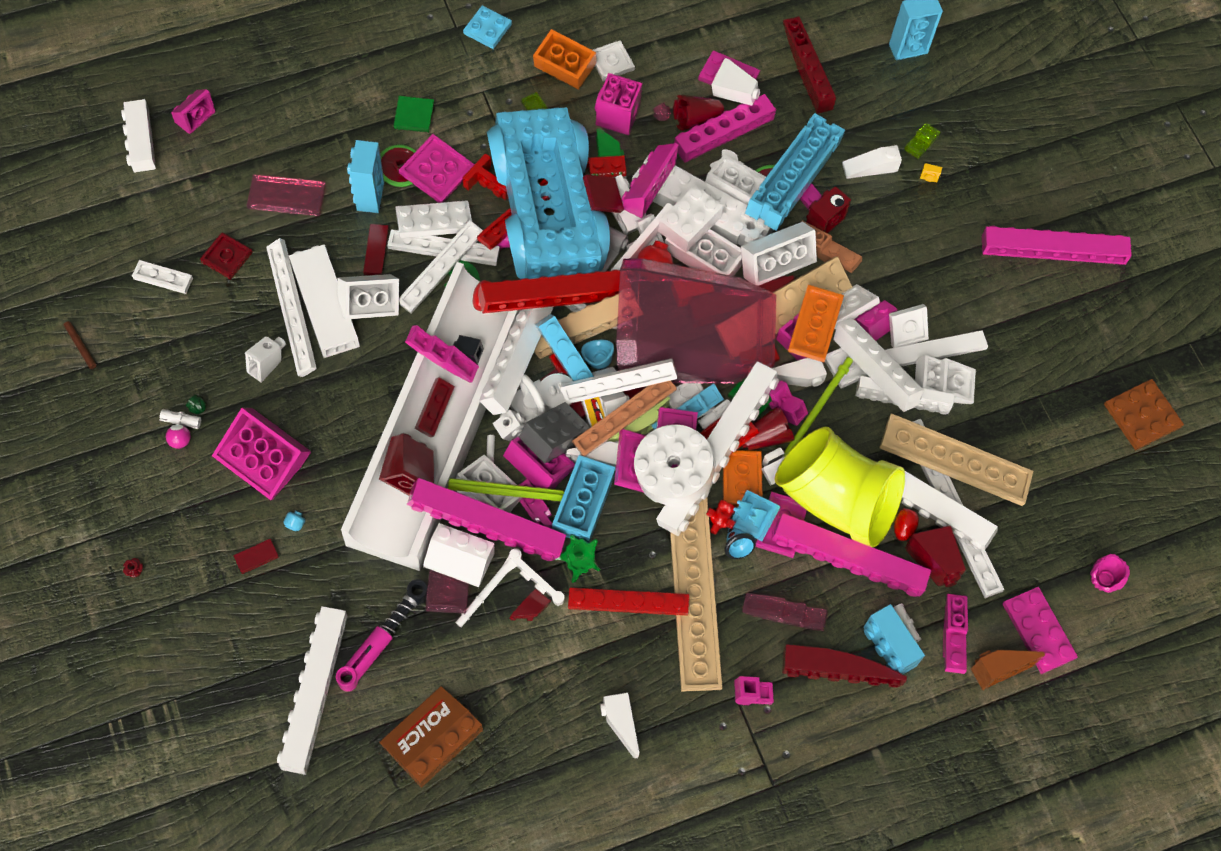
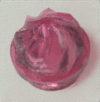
[653,103,670,121]

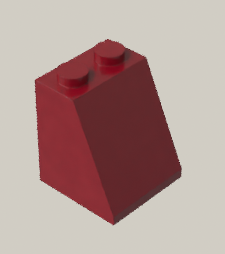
[379,433,434,496]
[905,526,966,587]

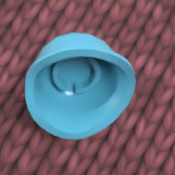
[581,340,614,370]

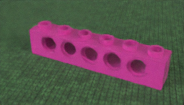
[674,94,776,163]

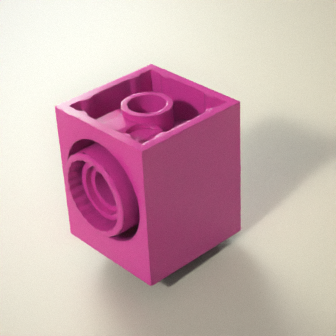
[595,73,642,135]

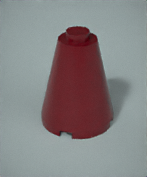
[673,95,724,131]
[742,406,795,451]

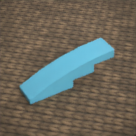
[651,384,724,430]

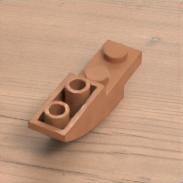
[801,220,862,273]

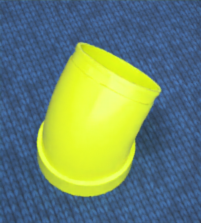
[775,427,905,547]

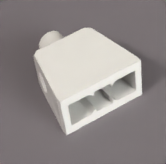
[245,337,286,383]

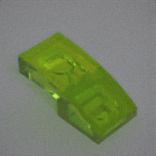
[904,123,941,159]

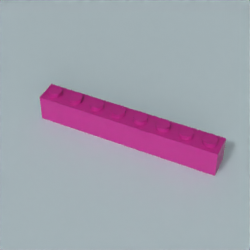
[982,226,1132,265]
[406,478,566,561]
[772,513,931,597]

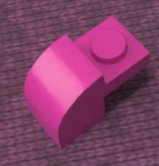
[769,381,808,426]
[734,676,774,706]

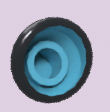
[724,527,756,559]

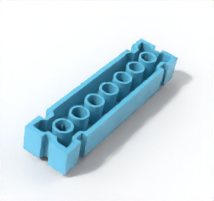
[745,113,845,231]

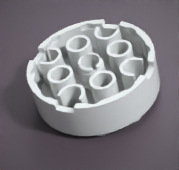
[634,425,715,507]

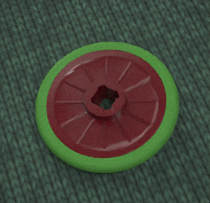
[380,145,416,187]

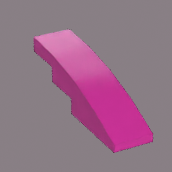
[405,325,479,383]

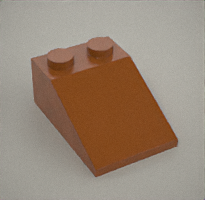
[971,650,1045,690]

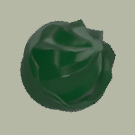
[186,394,206,414]

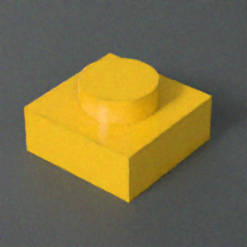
[920,163,942,183]

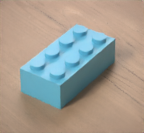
[889,0,943,60]
[347,140,384,213]
[552,455,616,543]

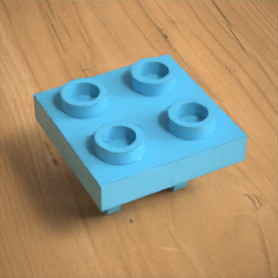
[463,6,512,49]
[732,490,780,541]

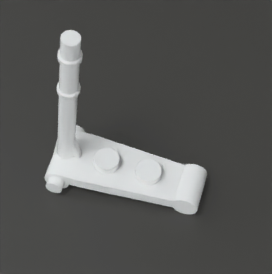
[455,548,564,627]

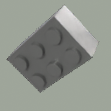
[519,402,591,464]

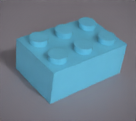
[864,604,925,674]

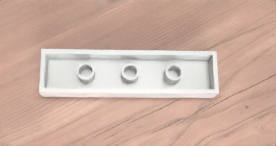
[855,376,955,414]

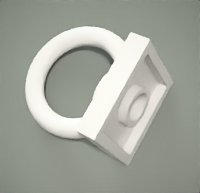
[510,374,551,424]

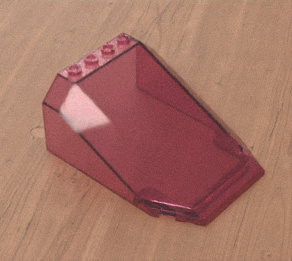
[616,259,776,384]

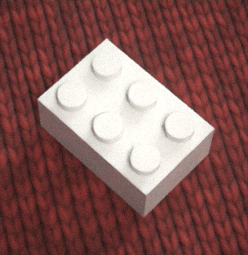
[658,185,723,253]

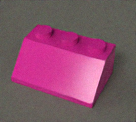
[503,436,575,489]

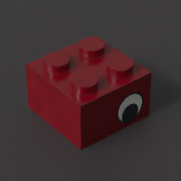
[806,186,851,234]

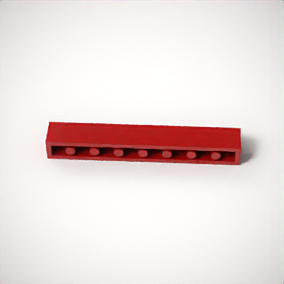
[478,270,632,314]

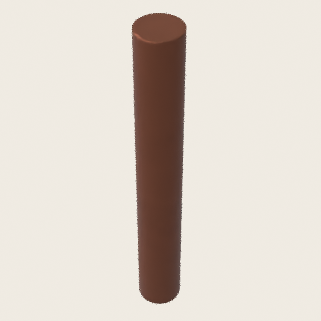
[63,321,97,369]

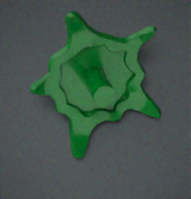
[555,534,600,583]

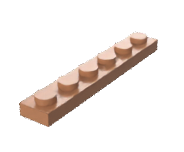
[572,380,677,457]

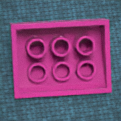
[212,408,311,500]

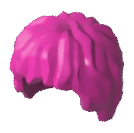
[1090,554,1130,593]

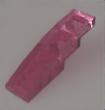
[742,593,828,631]

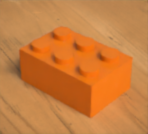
[533,29,597,90]

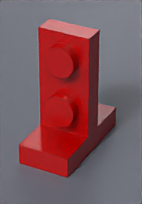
[462,153,508,200]

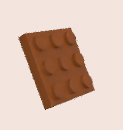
[1104,379,1184,451]

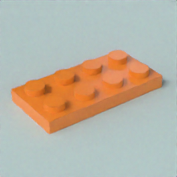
[788,285,844,362]

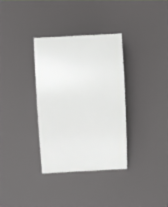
[915,354,976,404]

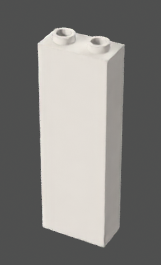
[289,245,360,358]

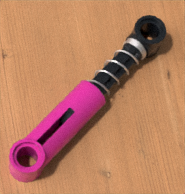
[336,579,428,691]

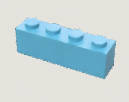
[535,314,594,381]

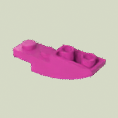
[943,594,968,674]

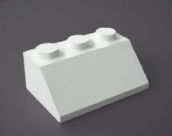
[705,154,766,205]
[338,274,399,319]
[456,455,522,513]
[423,523,494,587]

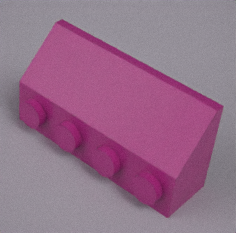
[622,143,679,219]

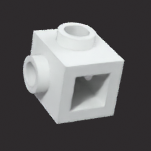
[493,410,526,441]

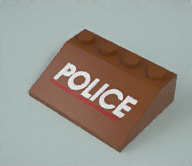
[379,686,483,788]

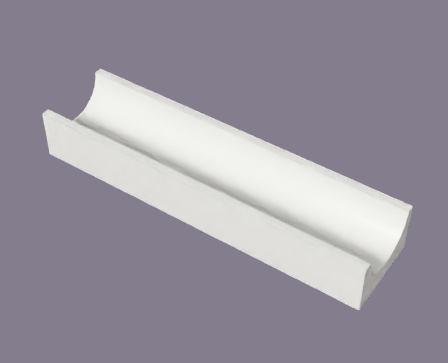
[341,262,520,571]

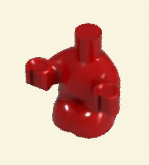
[706,500,736,535]

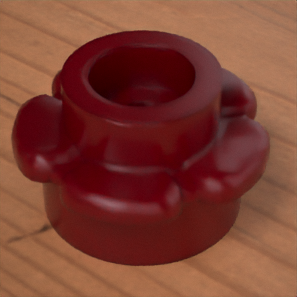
[123,558,143,577]

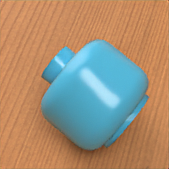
[283,510,305,531]

